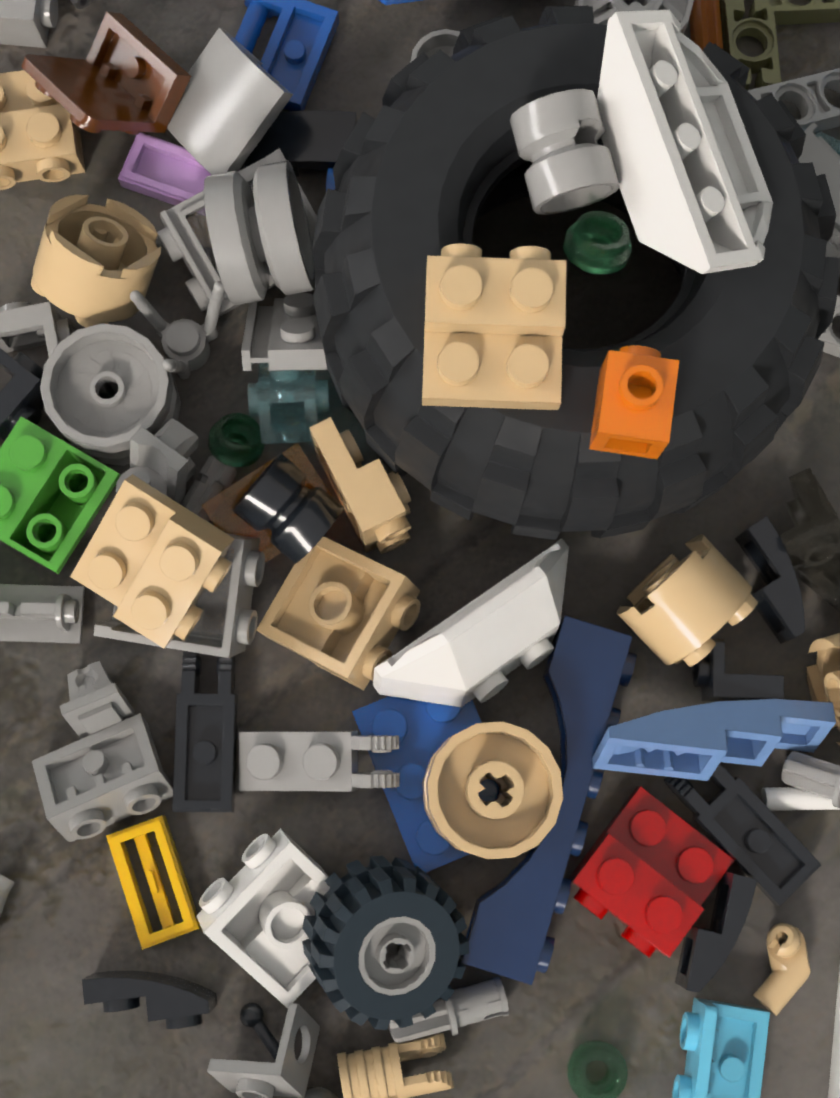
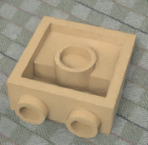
[0,70,85,190]
[422,243,567,410]
[309,417,411,554]
[70,474,234,648]
[256,536,420,691]

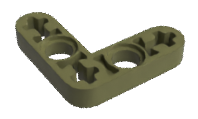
[720,0,840,90]

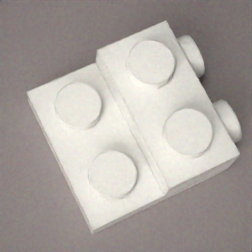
[196,828,330,1008]

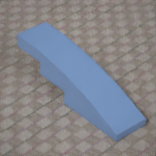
[592,699,836,781]

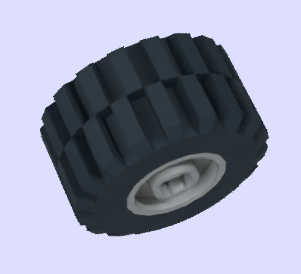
[302,855,469,1030]

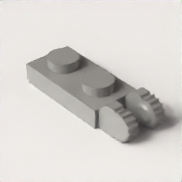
[239,731,400,792]

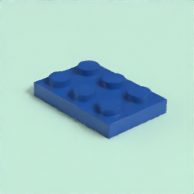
[352,696,499,873]

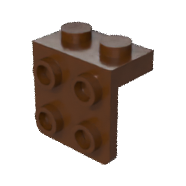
[21,11,191,135]

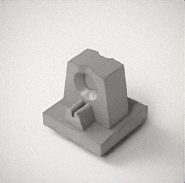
[60,661,136,739]

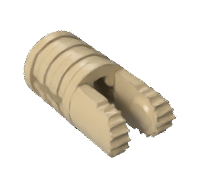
[337,1033,454,1098]

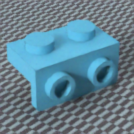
[672,997,770,1098]

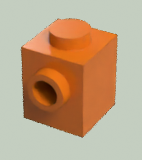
[589,345,680,459]

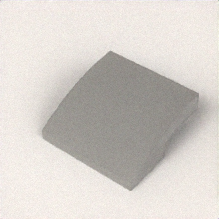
[167,27,293,175]

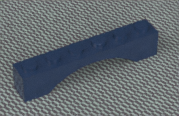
[460,616,637,985]

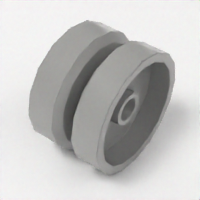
[203,160,315,305]
[40,323,181,466]

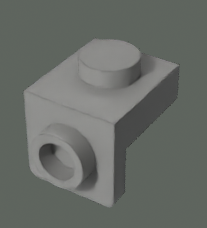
[0,301,74,357]

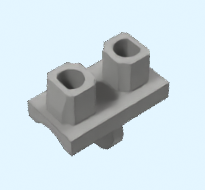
[116,418,199,504]

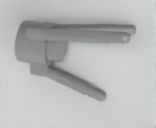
[130,281,225,379]

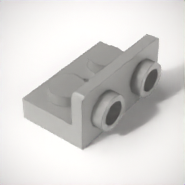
[32,713,173,842]

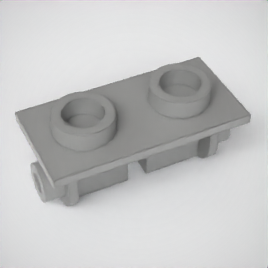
[0,584,85,644]

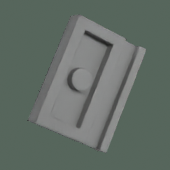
[241,293,327,371]

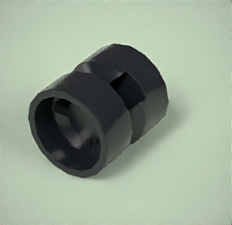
[232,453,344,564]

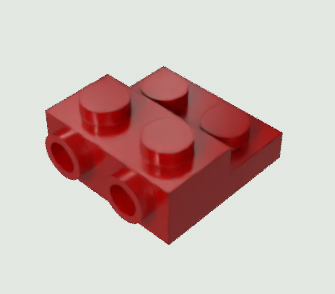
[568,786,735,958]

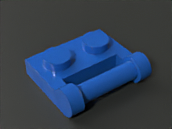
[235,0,339,111]

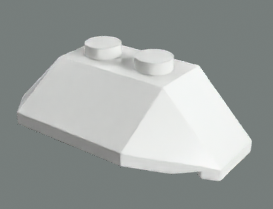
[597,9,773,274]
[373,538,569,707]

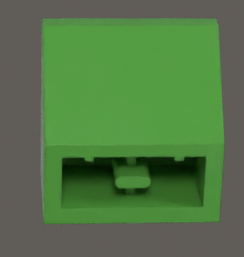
[0,416,121,574]

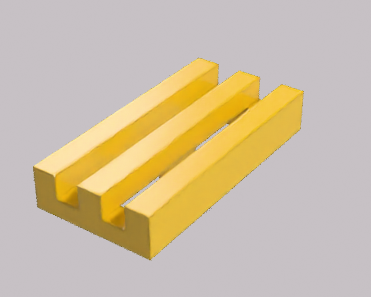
[106,815,201,950]

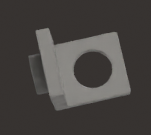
[207,1003,320,1098]

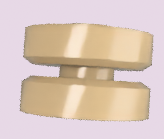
[422,721,563,860]

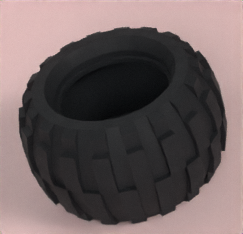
[312,5,840,540]

